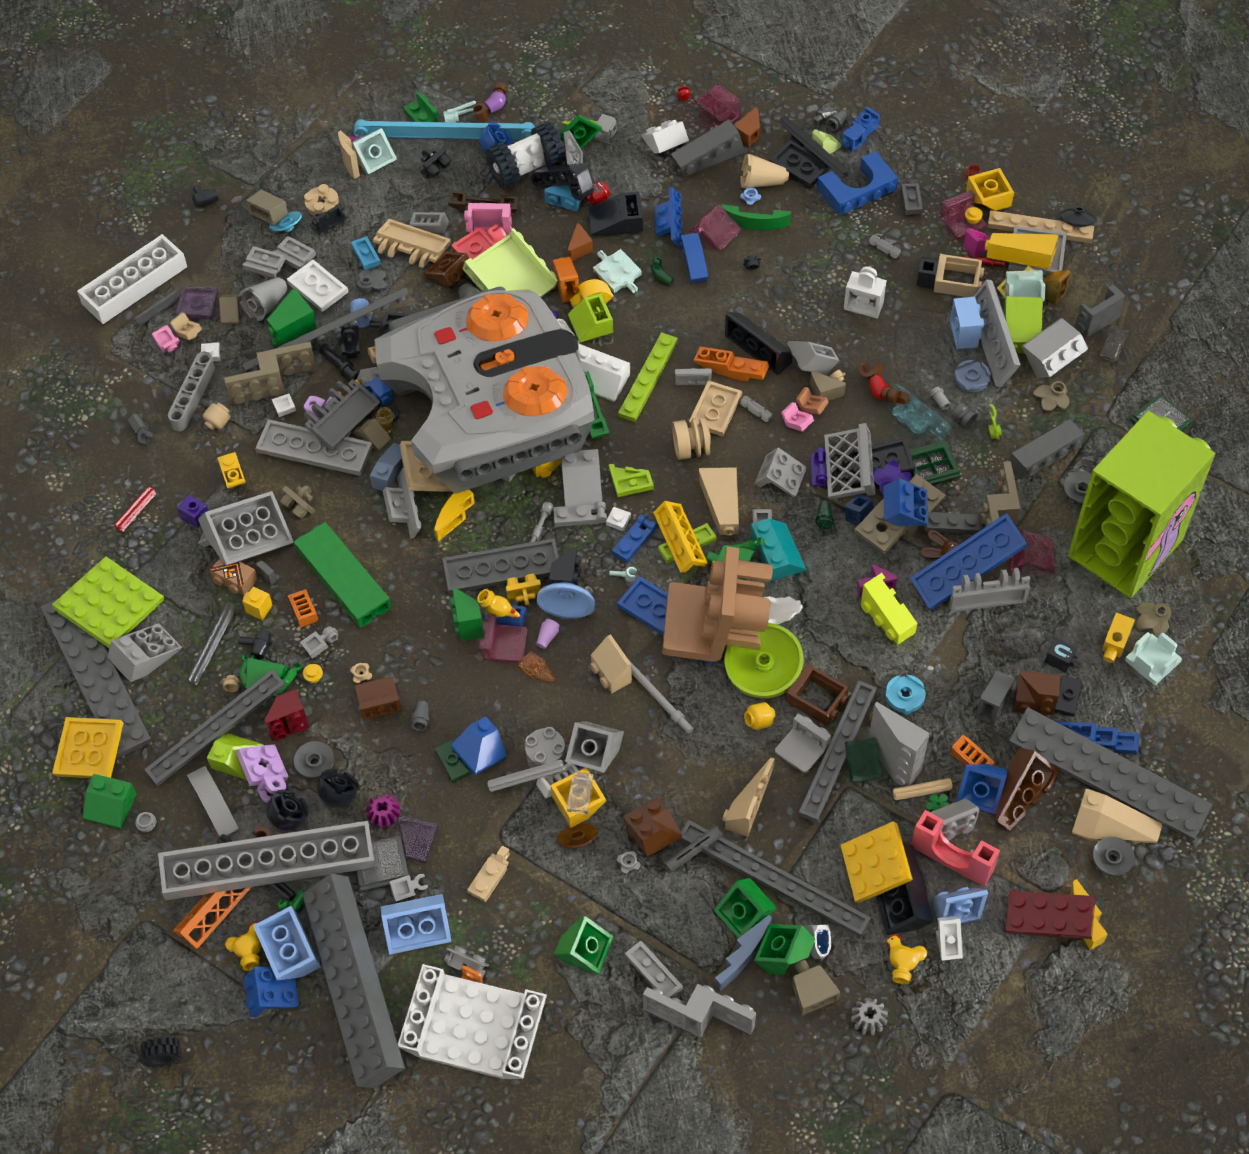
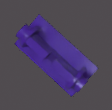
[810,448,828,486]

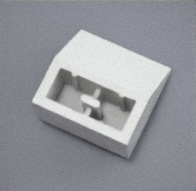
[642,120,689,153]

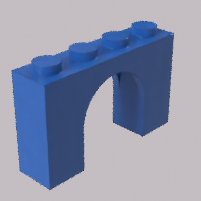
[817,151,898,215]

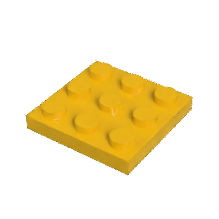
[52,717,124,778]
[841,821,913,903]

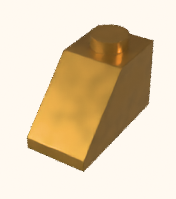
[1043,270,1071,304]

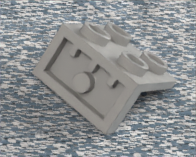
[754,448,807,497]

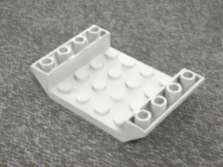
[398,964,547,1079]

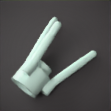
[444,101,476,123]

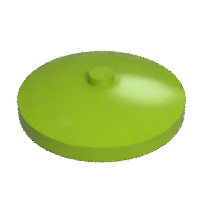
[725,623,804,699]

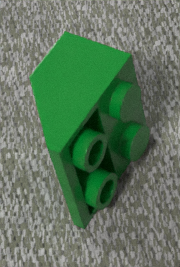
[450,588,484,642]

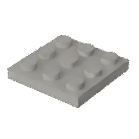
[1008,226,1067,276]

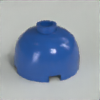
[480,122,514,153]

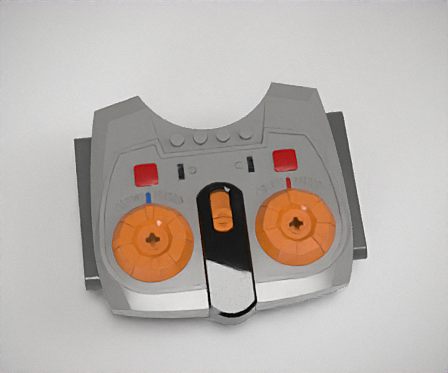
[375,286,594,493]

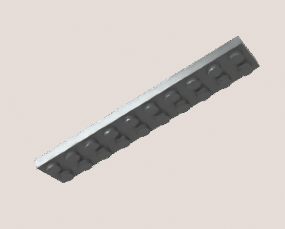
[41,598,152,759]
[1009,707,1213,841]

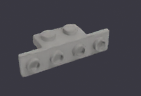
[383,468,421,539]

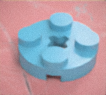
[885,675,926,715]

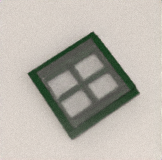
[1130,394,1194,432]
[909,440,961,485]

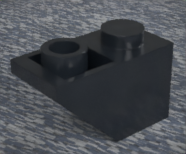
[916,256,939,288]

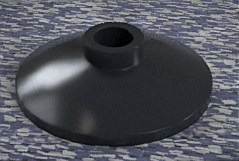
[1060,206,1095,227]

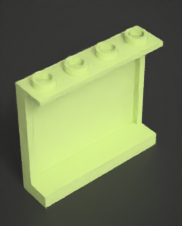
[463,228,558,298]

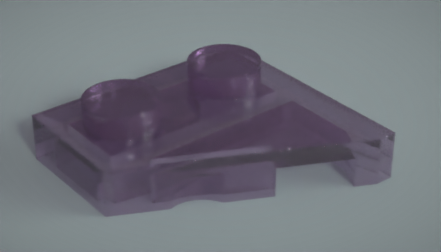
[399,816,438,864]

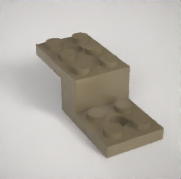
[224,342,316,405]
[980,461,1021,527]
[855,474,946,554]

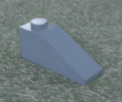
[370,443,403,491]

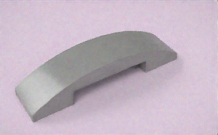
[187,766,240,837]

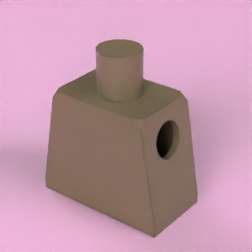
[792,960,840,1016]

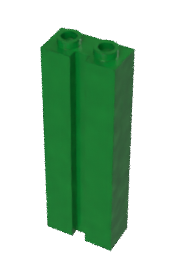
[294,522,392,629]

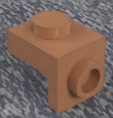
[796,387,829,415]

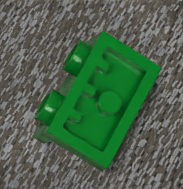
[403,92,438,122]

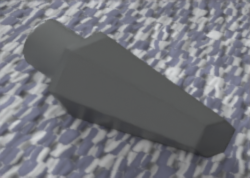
[813,110,837,125]

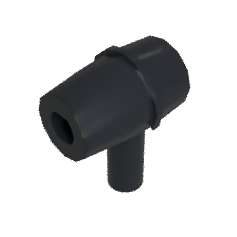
[192,185,219,207]
[238,630,272,659]

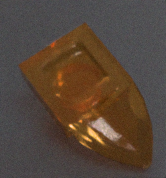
[518,651,556,683]

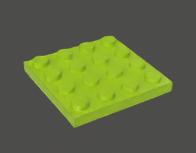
[52,557,164,648]

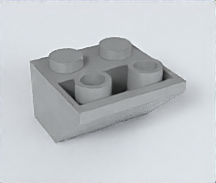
[787,341,840,375]
[930,798,979,841]

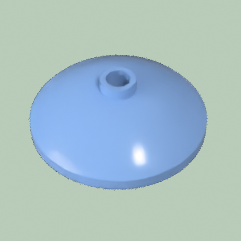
[537,583,595,619]

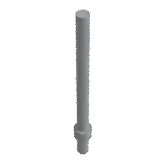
[628,659,694,734]

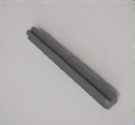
[187,602,236,686]

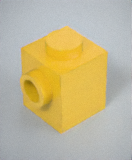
[243,587,273,620]

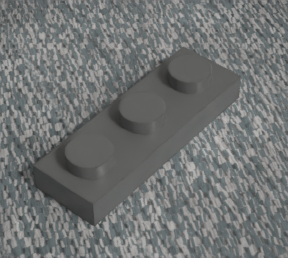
[924,512,980,534]

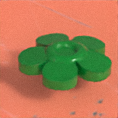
[926,794,950,811]

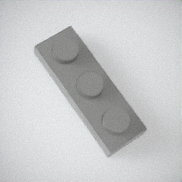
[625,941,683,998]

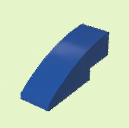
[681,233,708,284]

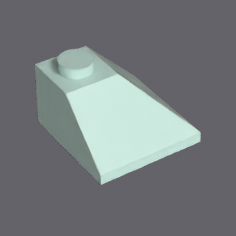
[351,128,397,174]

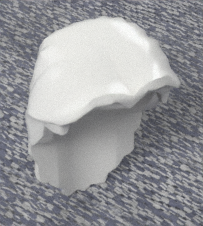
[765,596,803,625]

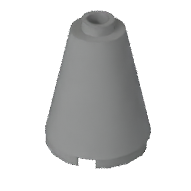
[239,277,287,321]

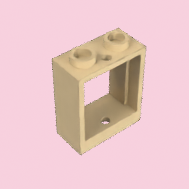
[933,254,984,297]

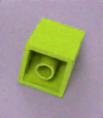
[1003,296,1043,354]

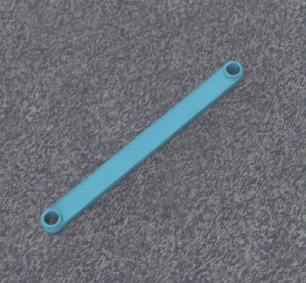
[353,119,535,140]

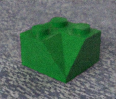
[754,924,816,975]

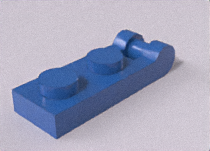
[612,514,658,564]

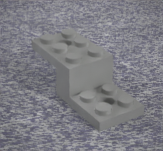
[643,984,756,1038]

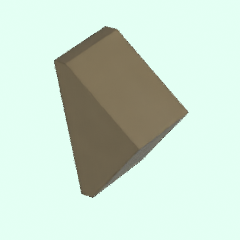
[219,294,241,325]
[810,370,846,401]
[352,418,392,452]

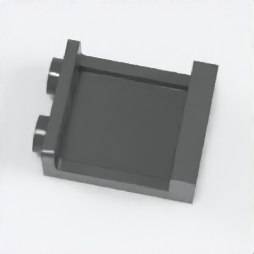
[1075,284,1125,338]

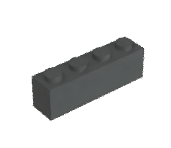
[1010,419,1084,479]

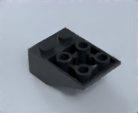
[588,191,643,236]

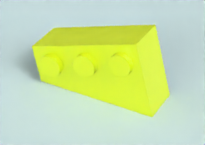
[861,573,917,645]

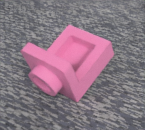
[151,325,179,353]
[782,402,814,431]

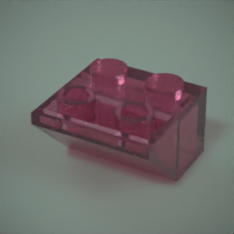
[694,83,742,122]

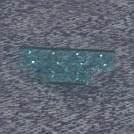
[891,383,951,440]

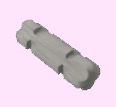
[869,235,901,259]
[740,396,772,422]

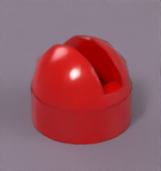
[677,86,690,101]

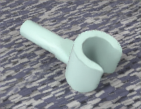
[609,567,637,582]

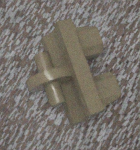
[280,486,316,519]

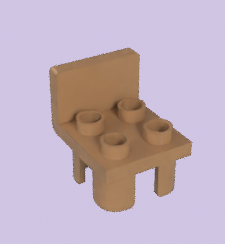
[662,547,773,662]

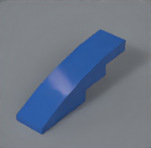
[1056,721,1140,755]

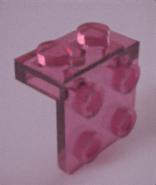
[480,614,528,663]

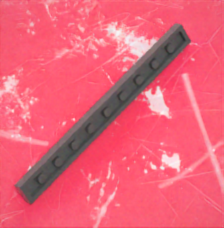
[243,287,409,372]
[679,820,871,938]

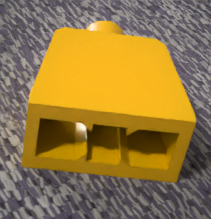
[1102,613,1135,663]

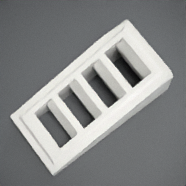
[536,763,579,798]

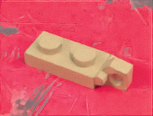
[467,846,510,902]

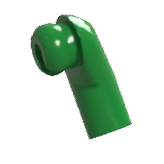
[277,890,304,912]

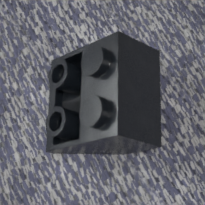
[549,548,581,586]

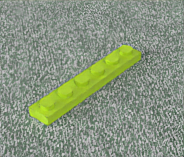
[618,332,678,422]

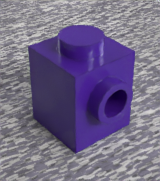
[177,495,208,528]

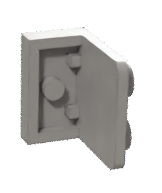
[775,713,831,773]

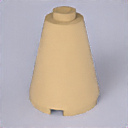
[740,154,789,188]

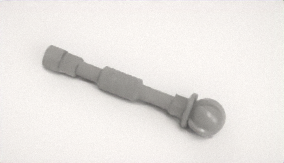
[529,502,553,543]

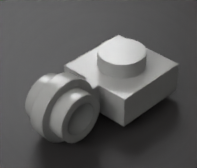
[300,626,338,659]

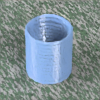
[350,298,371,327]

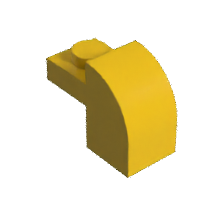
[570,279,614,308]

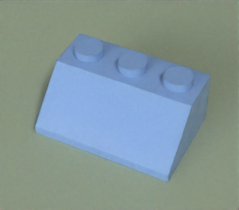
[381,894,452,955]
[253,906,321,980]

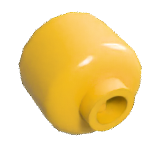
[744,702,775,730]

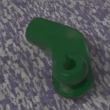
[650,257,674,286]

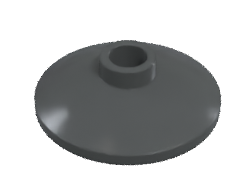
[1064,471,1092,504]
[294,741,334,778]
[1093,837,1135,876]

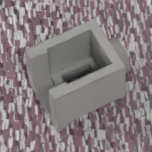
[594,114,617,144]

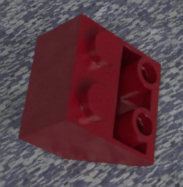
[265,689,309,741]

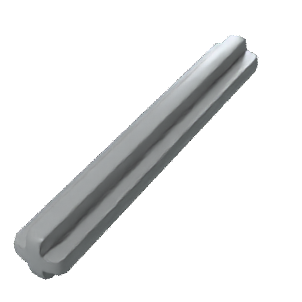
[488,760,565,792]

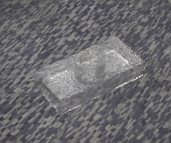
[567,772,594,814]

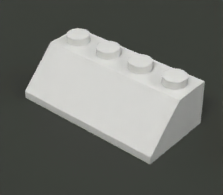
[561,339,630,402]

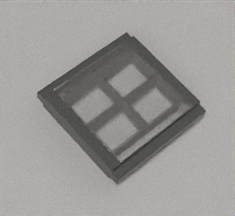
[357,835,409,892]

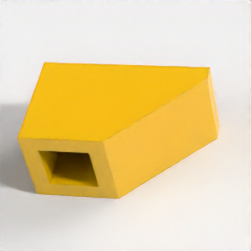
[218,452,246,488]

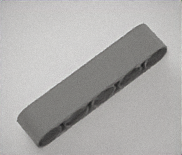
[168,351,215,432]

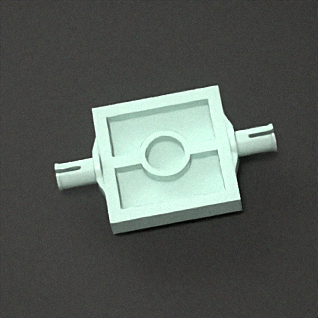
[593,249,642,293]

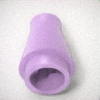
[536,619,560,649]

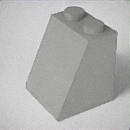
[565,721,624,772]

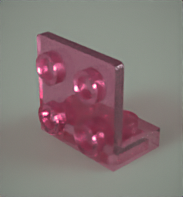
[940,190,987,239]
[690,204,741,251]
[1010,529,1055,574]

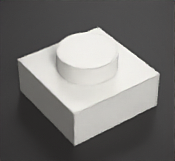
[201,342,220,361]
[272,394,296,417]
[606,507,631,531]

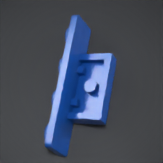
[655,187,683,249]

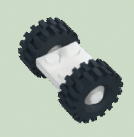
[485,122,566,188]

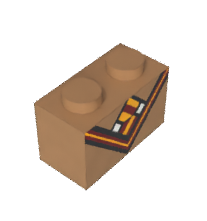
[210,558,258,596]

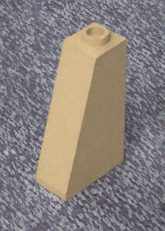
[699,468,739,536]

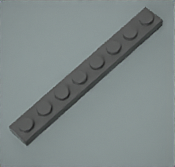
[144,669,286,786]
[798,681,877,823]

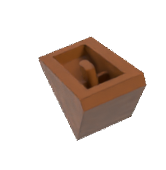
[568,224,593,261]

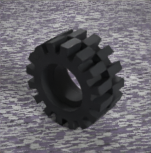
[140,1036,181,1068]

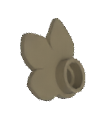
[1033,381,1070,411]
[1136,602,1172,638]

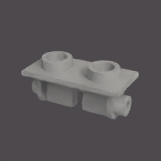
[444,945,490,978]

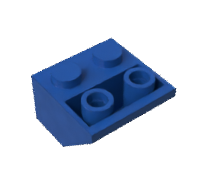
[884,478,928,526]

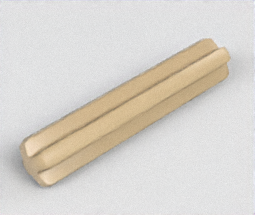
[893,778,953,800]

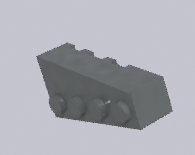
[671,120,745,177]

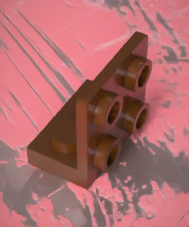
[355,676,402,721]

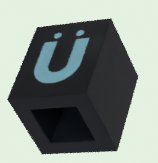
[1045,638,1078,673]

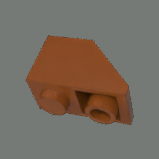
[734,107,760,147]

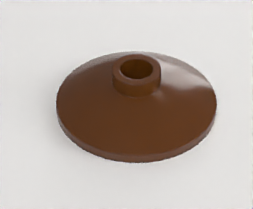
[557,823,598,849]

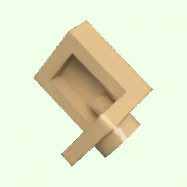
[170,313,202,340]

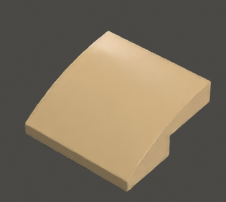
[338,130,360,179]

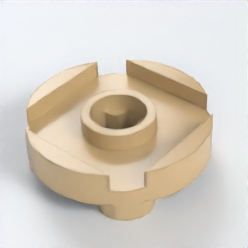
[304,184,339,216]

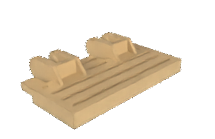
[373,219,451,268]

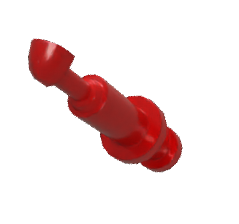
[964,255,1006,268]

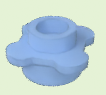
[740,188,761,205]

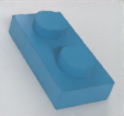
[351,236,381,270]

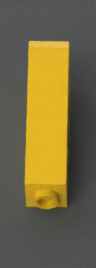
[985,233,1058,269]

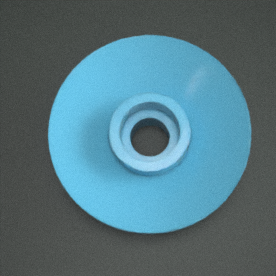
[270,211,302,232]

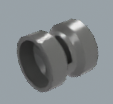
[952,403,978,428]

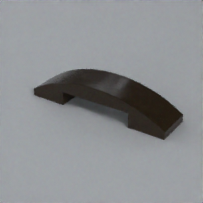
[448,190,518,213]

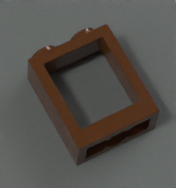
[786,664,849,725]

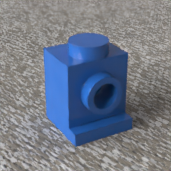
[854,106,880,137]
[840,121,867,152]
[364,376,393,407]

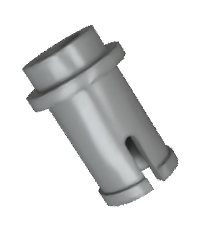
[930,387,951,411]

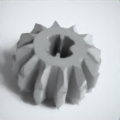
[851,997,888,1036]

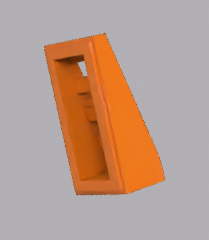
[288,589,319,628]
[950,735,995,766]

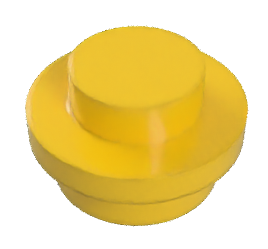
[965,207,982,224]
[303,664,323,683]

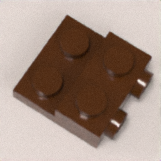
[423,251,469,286]

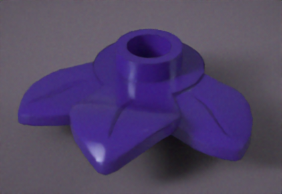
[873,460,911,495]

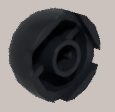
[317,769,359,808]
[266,789,309,831]

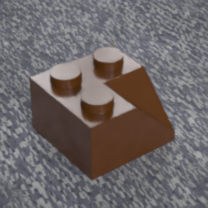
[1013,670,1060,716]
[623,797,682,857]

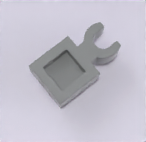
[388,874,428,901]

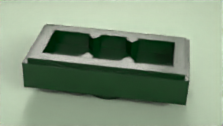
[435,740,471,783]

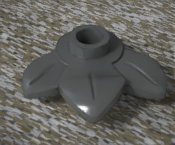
[357,269,389,292]

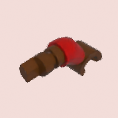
[859,362,909,405]

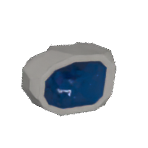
[804,925,831,959]

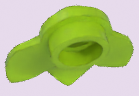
[988,404,1002,440]

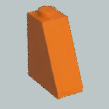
[553,257,579,303]

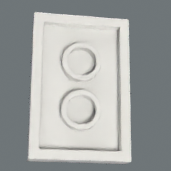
[287,260,348,312]

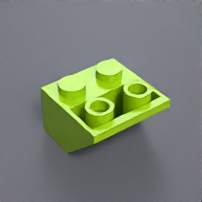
[568,293,613,342]

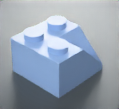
[950,297,984,349]

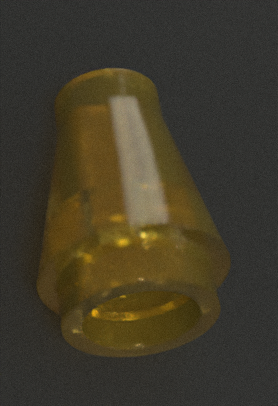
[376,407,394,433]

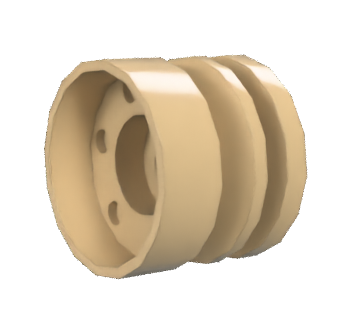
[672,417,711,460]

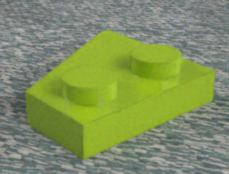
[609,464,654,497]

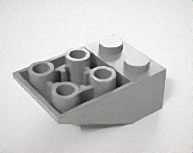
[107,623,182,682]

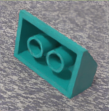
[750,518,806,582]

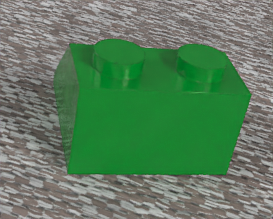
[83,774,136,829]
[714,878,777,938]

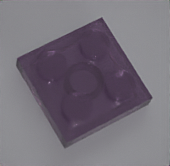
[176,286,218,320]

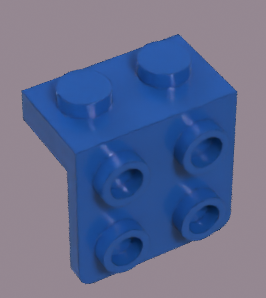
[243,967,299,1017]

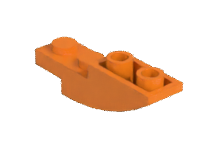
[694,347,769,382]

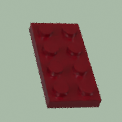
[1006,891,1096,939]

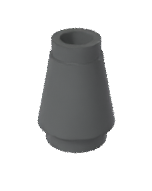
[826,110,848,132]
[410,701,429,731]

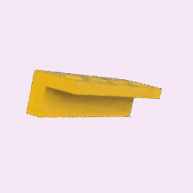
[653,501,708,573]

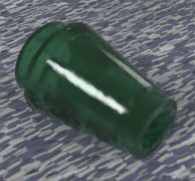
[815,501,834,530]

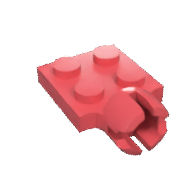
[452,224,506,260]

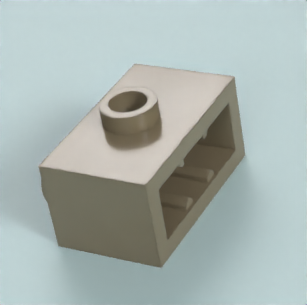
[246,190,288,225]

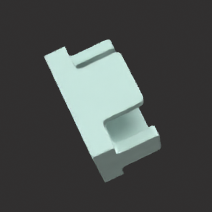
[1005,270,1045,301]
[1125,632,1182,685]

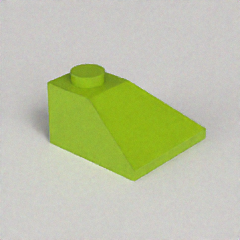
[207,733,264,780]

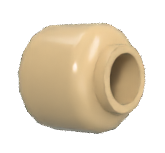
[203,402,230,430]

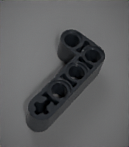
[530,163,594,201]

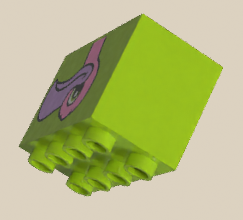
[1068,410,1216,599]

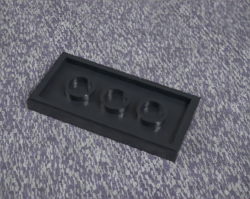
[833,438,915,488]

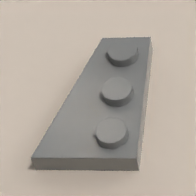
[564,131,583,165]

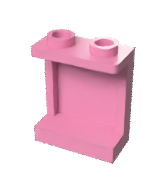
[464,203,512,237]

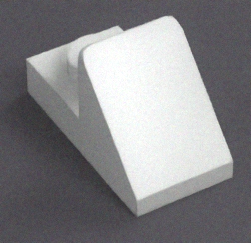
[936,916,963,961]

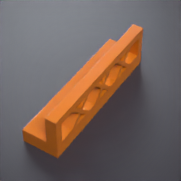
[173,887,251,949]

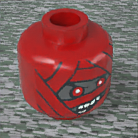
[585,181,610,206]

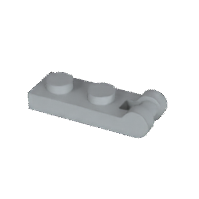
[553,501,607,527]

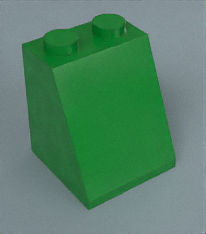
[267,289,317,348]

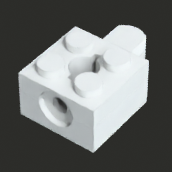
[844,266,887,319]

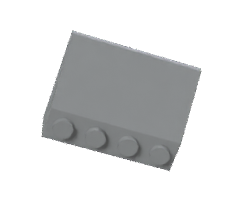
[198,491,294,566]
[868,702,930,786]

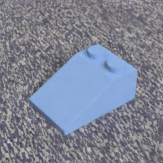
[933,887,988,923]

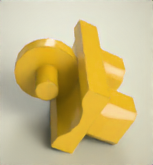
[506,573,541,606]

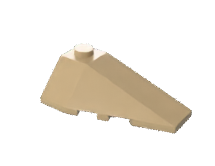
[722,758,774,837]
[1071,789,1162,843]

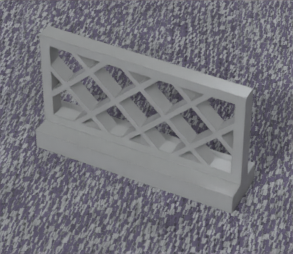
[824,423,875,499]

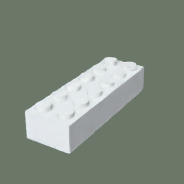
[77,234,187,324]

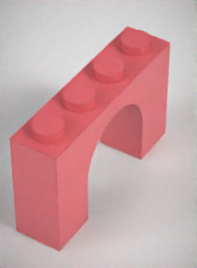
[911,810,1000,887]

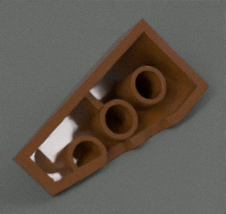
[995,747,1060,831]

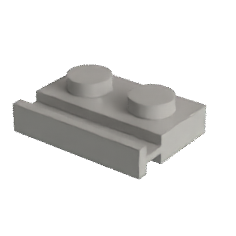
[273,236,316,270]
[242,246,286,278]

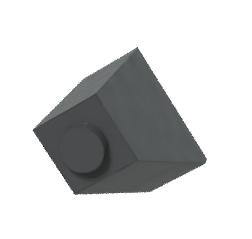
[975,671,1015,725]

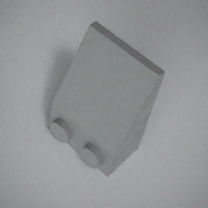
[561,449,602,506]

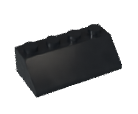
[725,312,793,375]
[876,842,934,935]

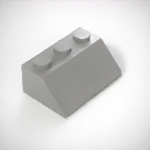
[1022,318,1088,377]

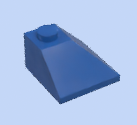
[451,717,507,775]
[956,764,1008,814]

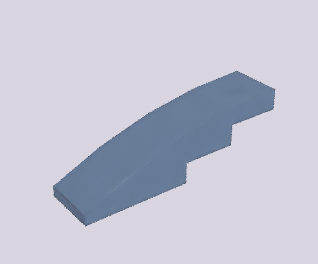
[715,915,772,991]

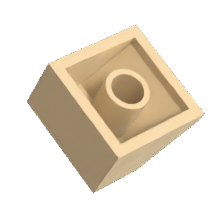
[590,634,632,694]

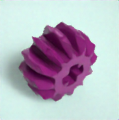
[366,793,401,829]

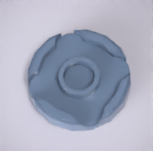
[954,360,991,392]

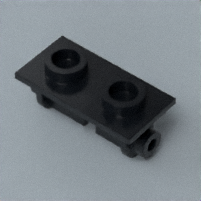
[310,204,348,235]

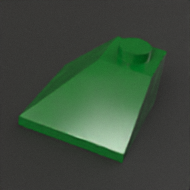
[559,115,603,149]
[554,916,614,974]

